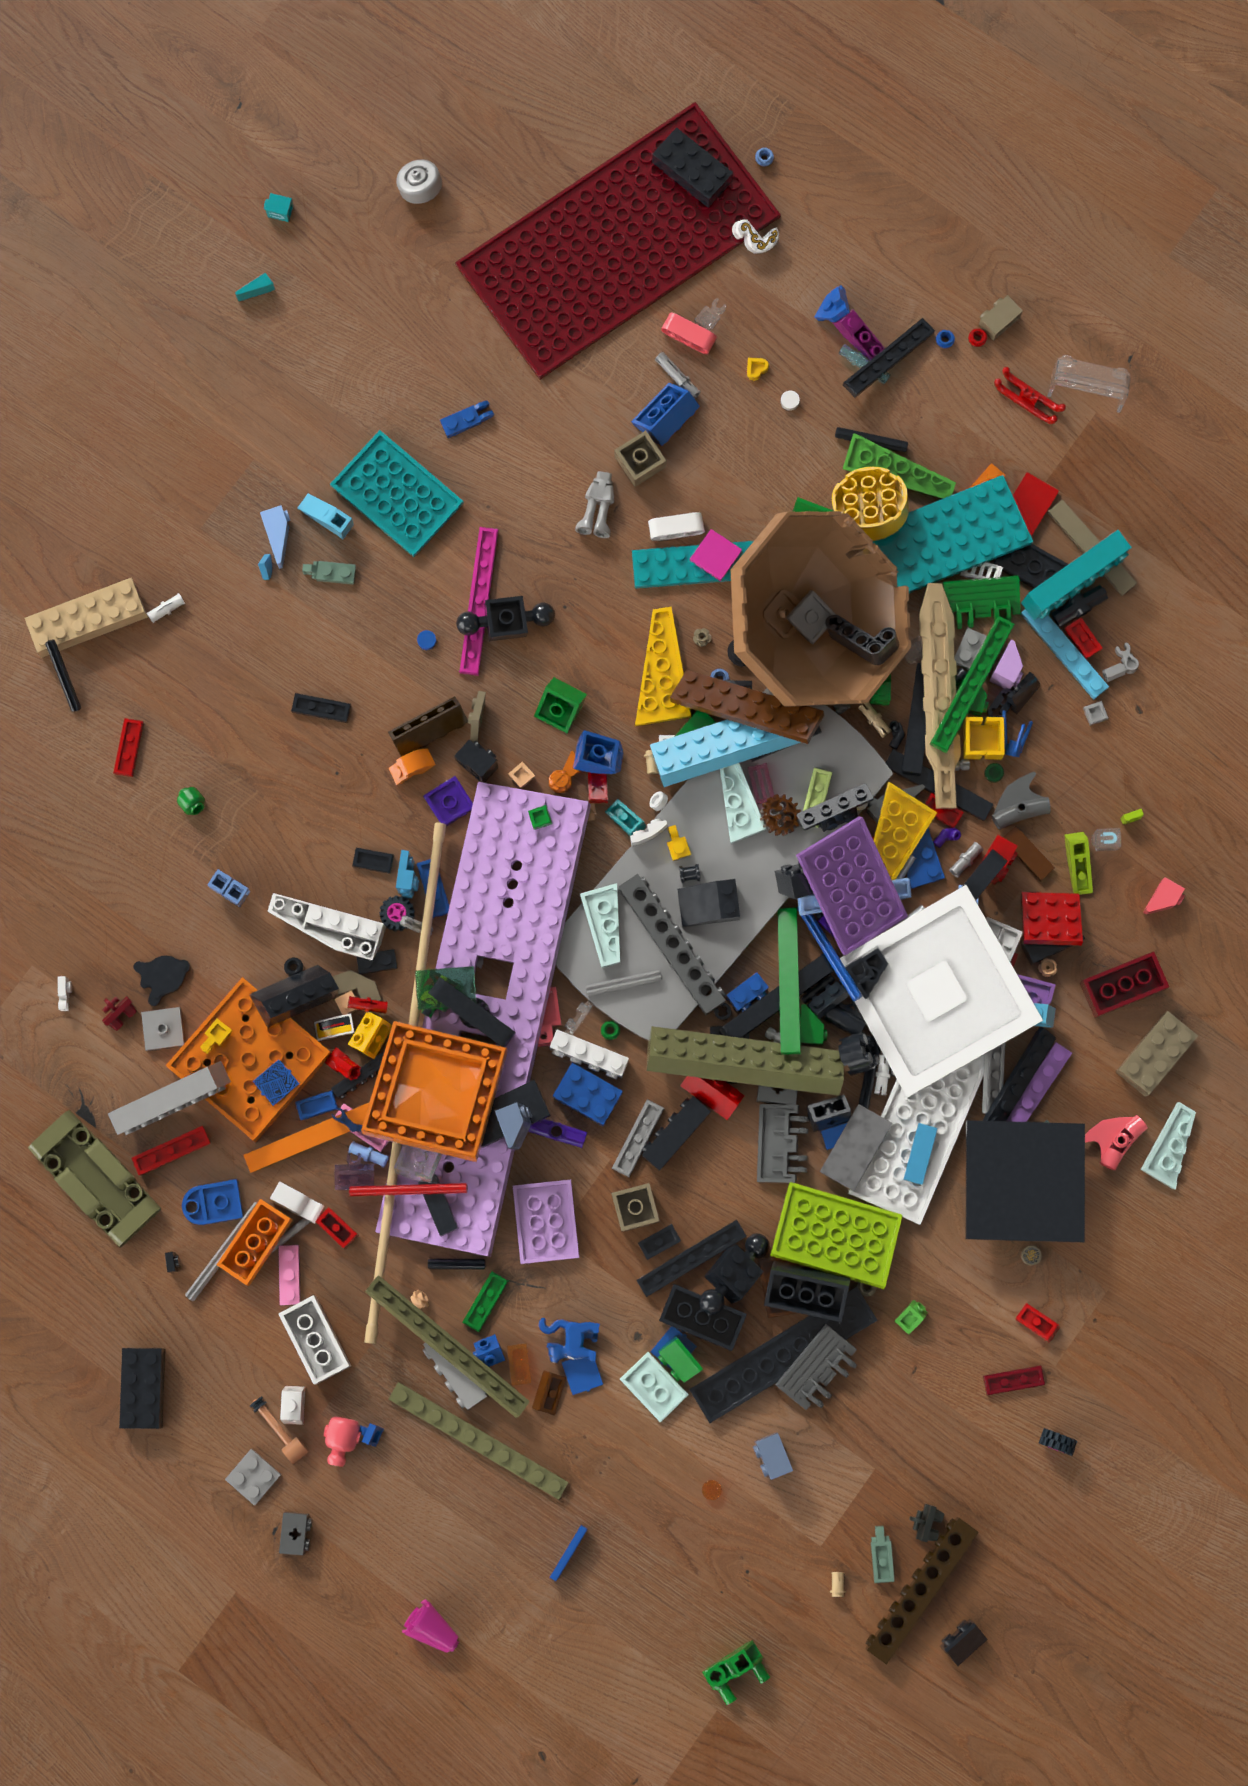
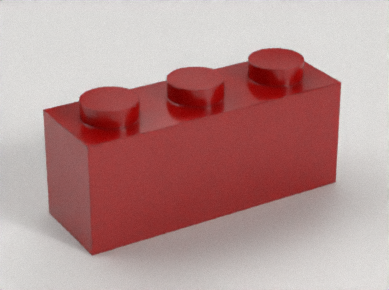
[680,1076,745,1120]

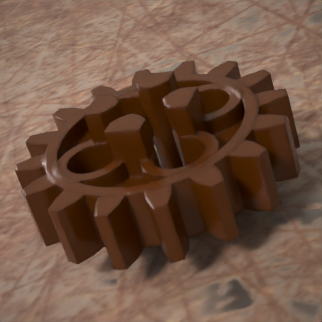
[759,794,801,836]

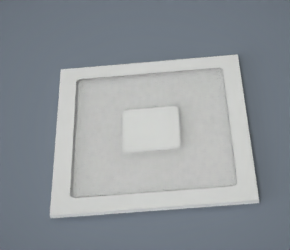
[840,885,1043,1097]

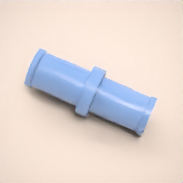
[348,1141,389,1168]

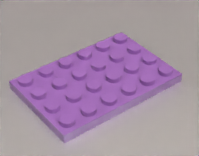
[796,816,908,955]

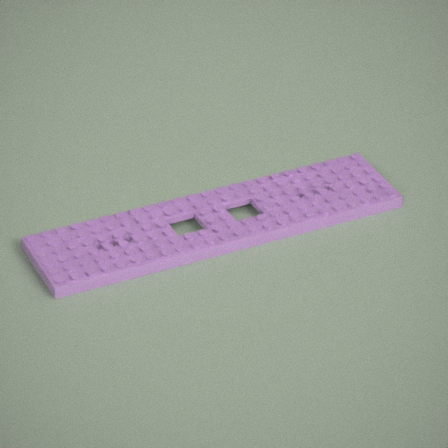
[375,782,591,1257]

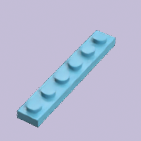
[1021,609,1109,700]

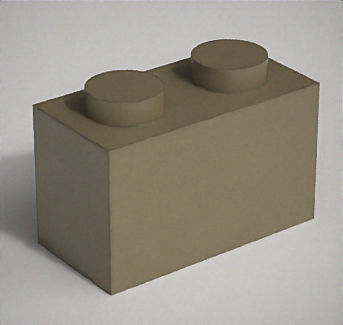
[979,295,1023,341]

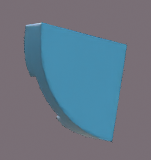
[258,554,272,580]

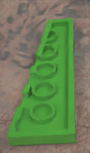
[843,433,956,499]

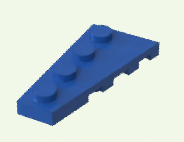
[907,828,945,889]

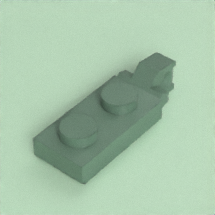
[302,561,356,585]
[870,1525,894,1583]

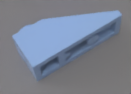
[260,505,291,569]

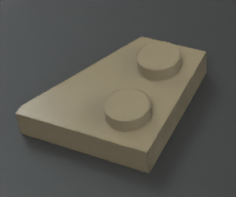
[468,691,486,743]

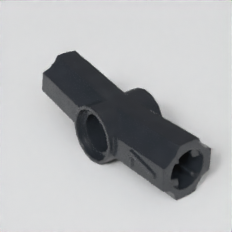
[1051,585,1108,627]

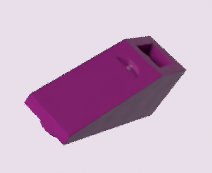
[832,309,885,360]

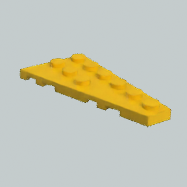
[635,607,691,727]

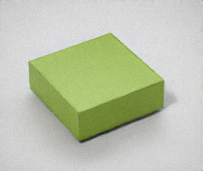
[1120,809,1144,825]

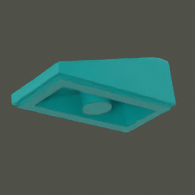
[235,273,275,301]
[605,799,647,836]

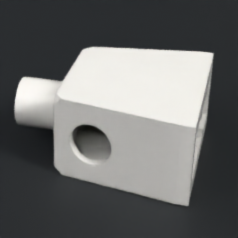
[280,1386,305,1425]

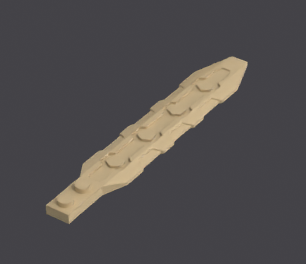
[919,583,961,809]

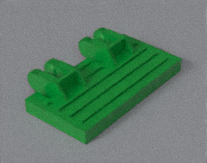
[943,576,1021,629]

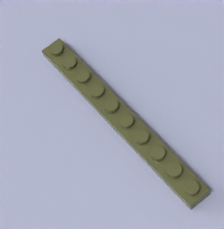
[365,1275,530,1418]
[388,1382,569,1500]

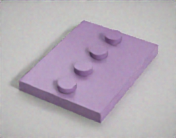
[513,1180,579,1264]

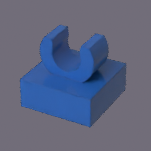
[359,1423,384,1447]

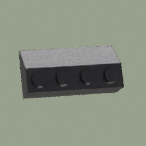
[249,965,339,1028]

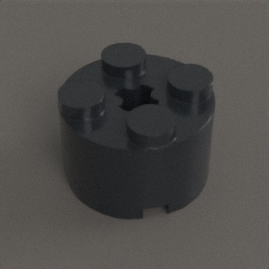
[838,1032,879,1076]

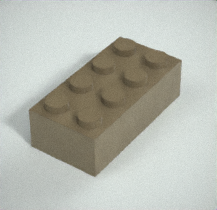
[1116,1011,1198,1097]

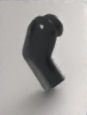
[889,720,905,750]

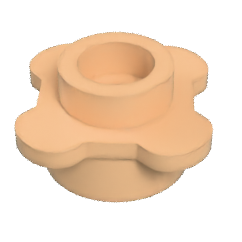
[411,1290,429,1309]

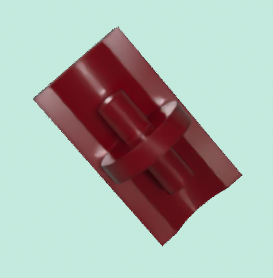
[102,996,137,1031]

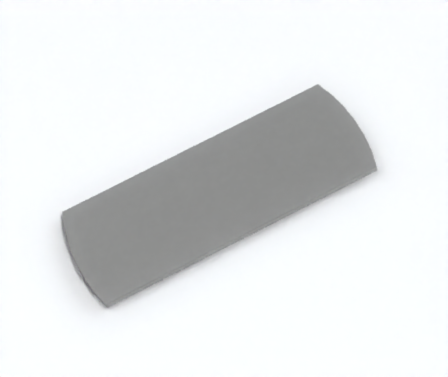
[556,688,893,1040]

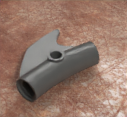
[991,772,1051,830]

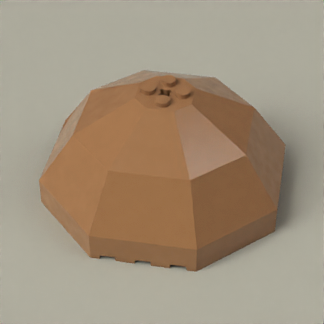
[731,511,911,706]

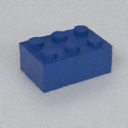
[553,1063,623,1127]

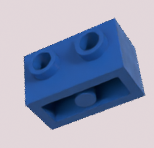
[726,972,769,1013]

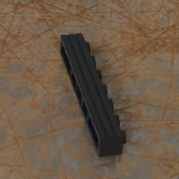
[331,1051,385,1099]

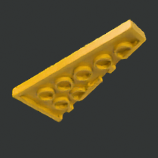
[873,782,937,880]

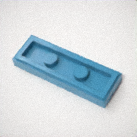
[903,1123,938,1185]

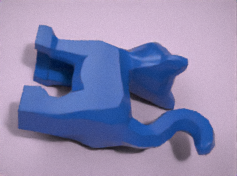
[539,1318,600,1363]

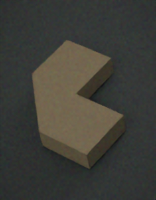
[333,970,382,1001]

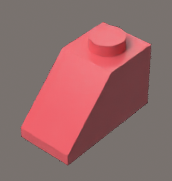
[1143,877,1185,915]

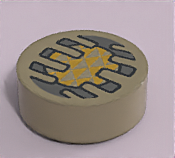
[1021,1246,1042,1266]

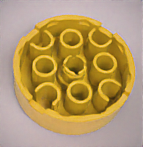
[832,467,909,541]

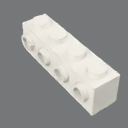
[550,1030,629,1079]

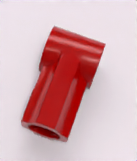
[324,1048,361,1081]

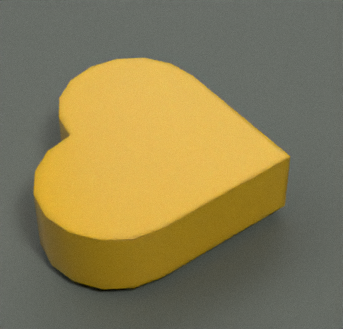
[747,358,769,381]

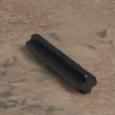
[428,1259,486,1269]

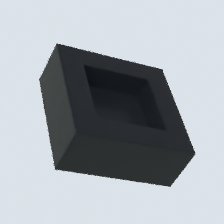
[165,1252,180,1273]

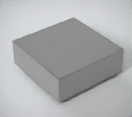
[1083,701,1108,726]

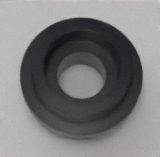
[284,957,303,976]

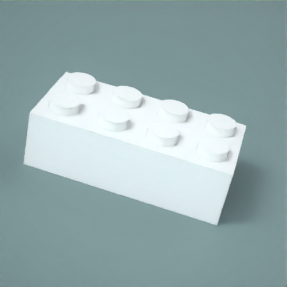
[279,1295,351,1385]

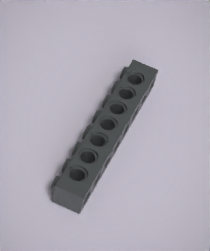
[619,874,726,1016]

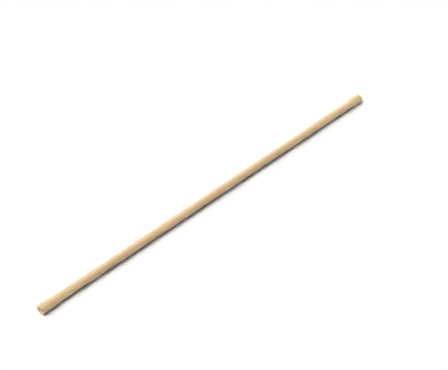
[364,823,446,1344]

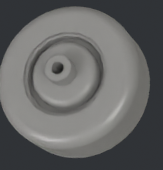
[396,159,442,204]

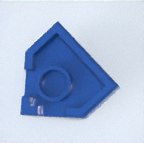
[814,285,850,322]

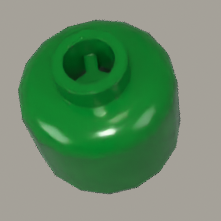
[177,787,205,815]

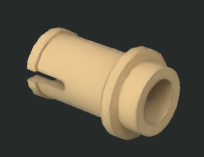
[644,750,659,774]
[830,1572,846,1597]

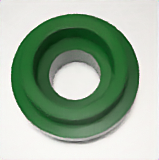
[601,1021,620,1040]

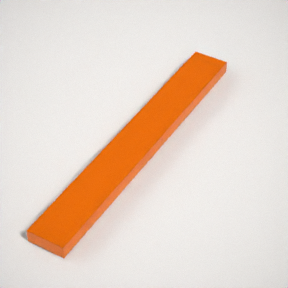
[243,1102,369,1173]

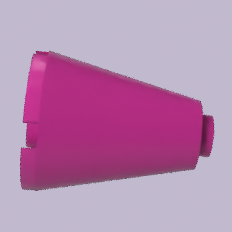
[402,1599,459,1653]

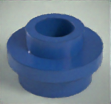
[936,330,955,349]

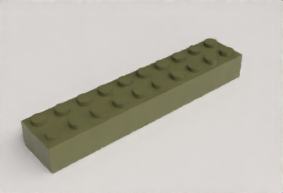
[646,1026,844,1096]

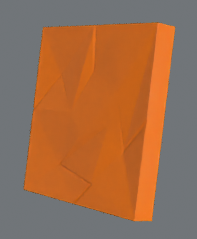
[361,1021,507,1162]

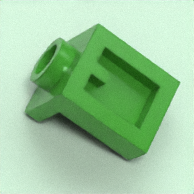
[895,1300,928,1334]

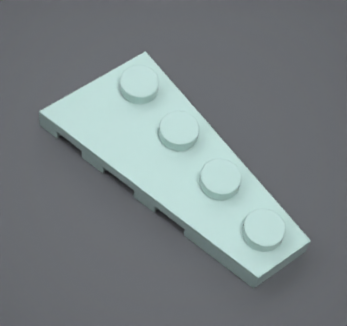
[720,763,766,844]
[580,883,620,968]

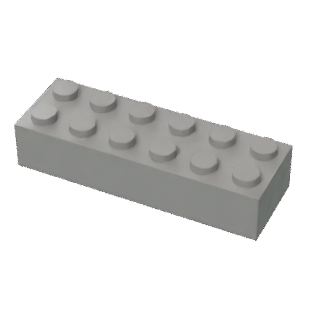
[108,1061,231,1135]

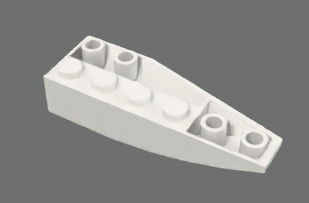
[268,893,386,961]

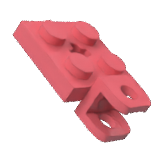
[538,987,562,1047]

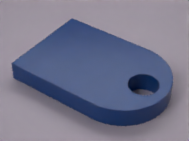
[182,1179,244,1225]

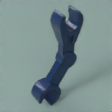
[331,1108,363,1132]

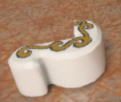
[732,220,779,254]

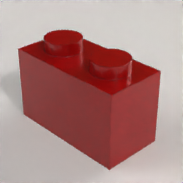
[315,1207,359,1249]

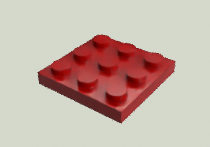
[1021,892,1083,946]

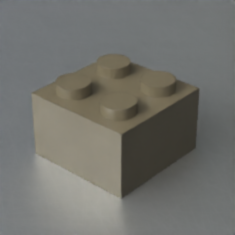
[614,430,666,487]
[611,1183,659,1232]

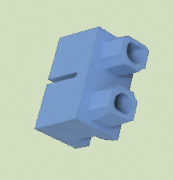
[207,869,251,907]

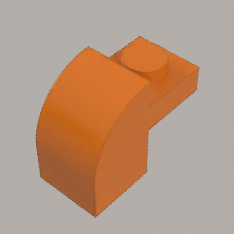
[389,748,436,785]

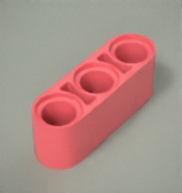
[661,313,717,354]

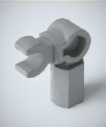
[1102,642,1139,682]

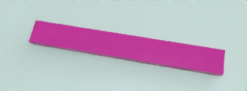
[459,527,498,676]

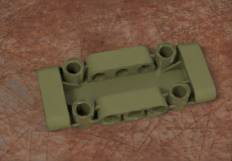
[28,1110,161,1248]

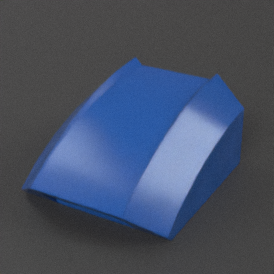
[573,730,623,774]

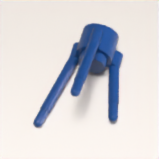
[1002,710,1033,757]

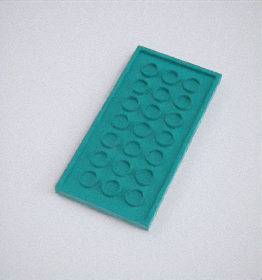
[872,475,1033,593]

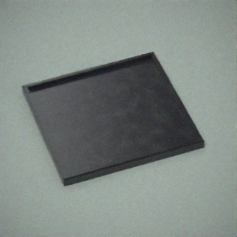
[965,1120,1085,1243]

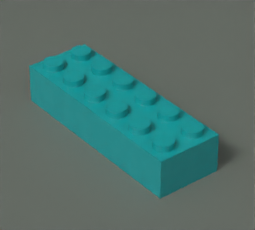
[1021,530,1132,621]

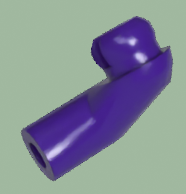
[933,828,961,848]

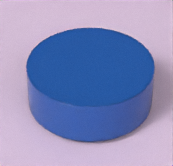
[417,630,436,650]

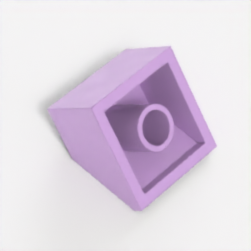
[990,640,1024,689]

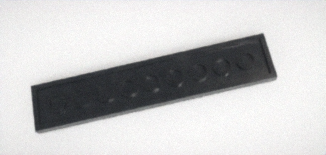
[689,1287,878,1424]

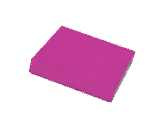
[690,529,742,581]

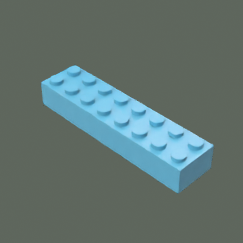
[650,720,801,787]

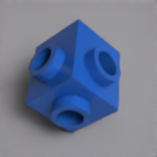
[473,1334,505,1367]

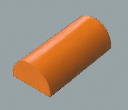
[217,1199,293,1286]

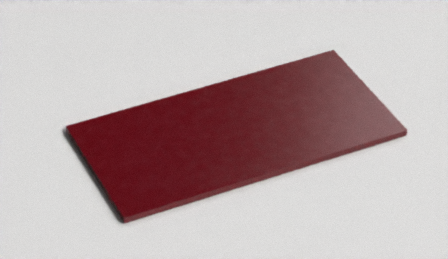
[455,102,781,380]

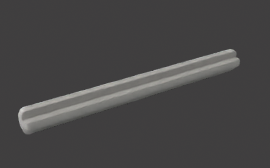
[185,1202,257,1301]

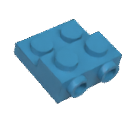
[396,850,419,899]

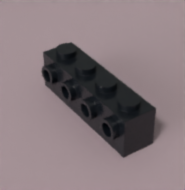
[642,1096,711,1171]

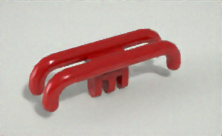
[994,367,1066,424]

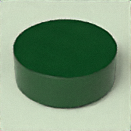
[984,763,1004,783]

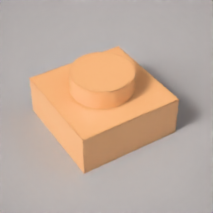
[508,761,535,789]
[335,990,359,1015]

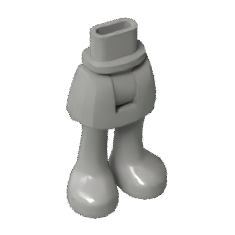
[575,471,614,538]

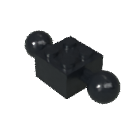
[456,596,555,642]
[699,1233,770,1315]

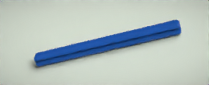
[797,907,862,1001]

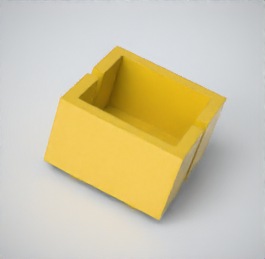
[963,717,1005,759]

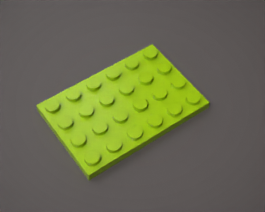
[770,1182,903,1289]

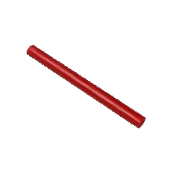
[349,1183,468,1196]

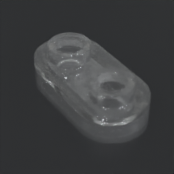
[564,1001,594,1036]

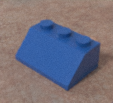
[631,383,700,446]

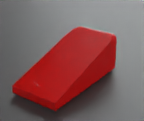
[1016,1303,1060,1343]

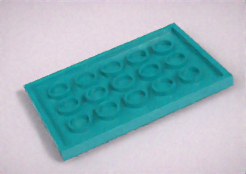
[330,430,464,557]

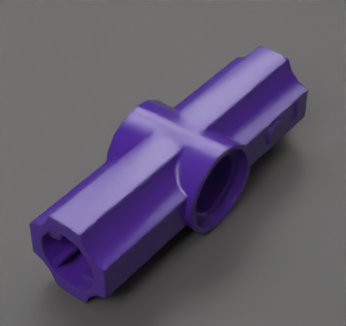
[528,1119,587,1148]

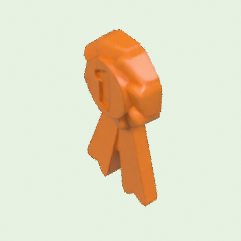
[548,751,581,793]

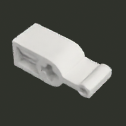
[270,1181,325,1224]

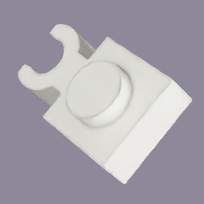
[58,976,72,1011]

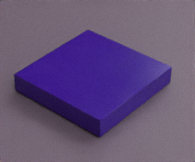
[423,776,473,827]

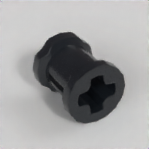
[679,864,700,883]

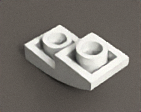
[630,819,667,846]

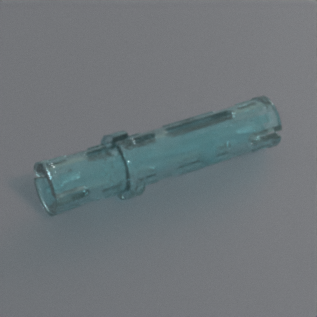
[838,344,891,385]

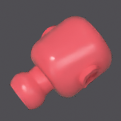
[324,1416,361,1467]

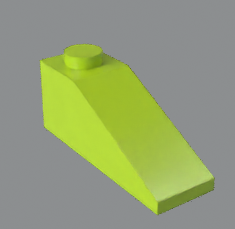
[1065,832,1093,895]

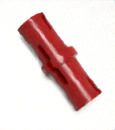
[347,996,388,1014]

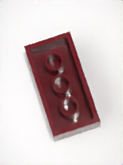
[1080,952,1169,1018]

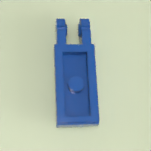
[440,400,494,438]

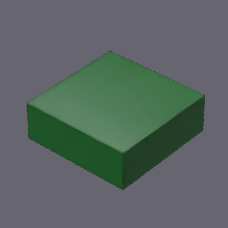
[528,805,552,830]

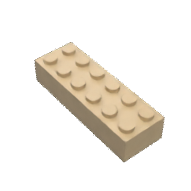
[25,578,148,658]

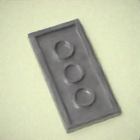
[820,1104,893,1191]

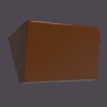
[532,1370,566,1415]

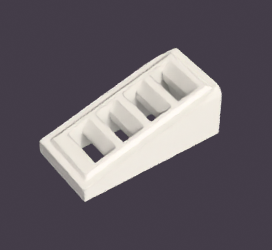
[960,562,1003,579]

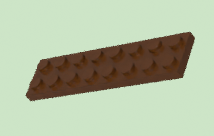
[670,670,825,744]

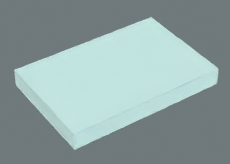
[620,1352,689,1422]

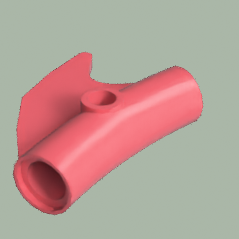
[1085,1115,1148,1171]

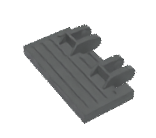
[757,1104,809,1183]
[775,1324,857,1410]

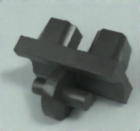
[909,1504,944,1542]

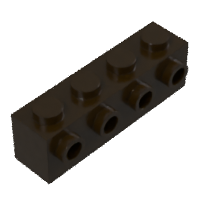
[388,696,468,757]

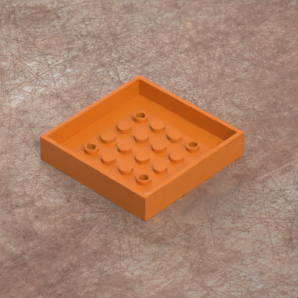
[166,977,331,1142]

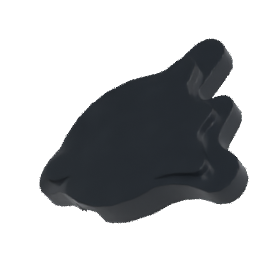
[133,955,190,1007]

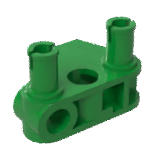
[702,1640,771,1706]

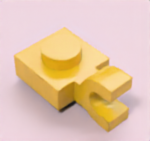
[667,825,691,861]
[200,1018,233,1054]

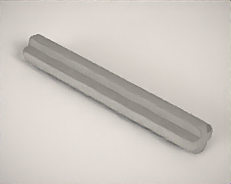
[586,970,662,996]

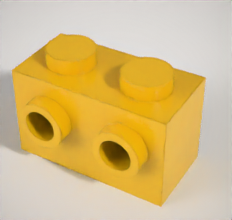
[348,1012,392,1059]

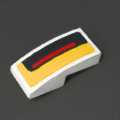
[314,1014,355,1041]

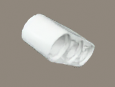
[648,512,705,541]

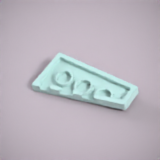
[1141,1102,1196,1189]

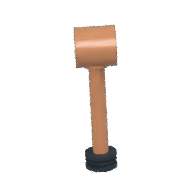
[250,1396,309,1465]

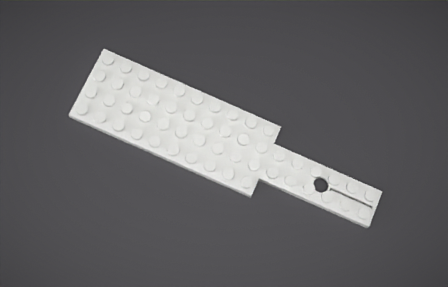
[848,917,1023,1225]

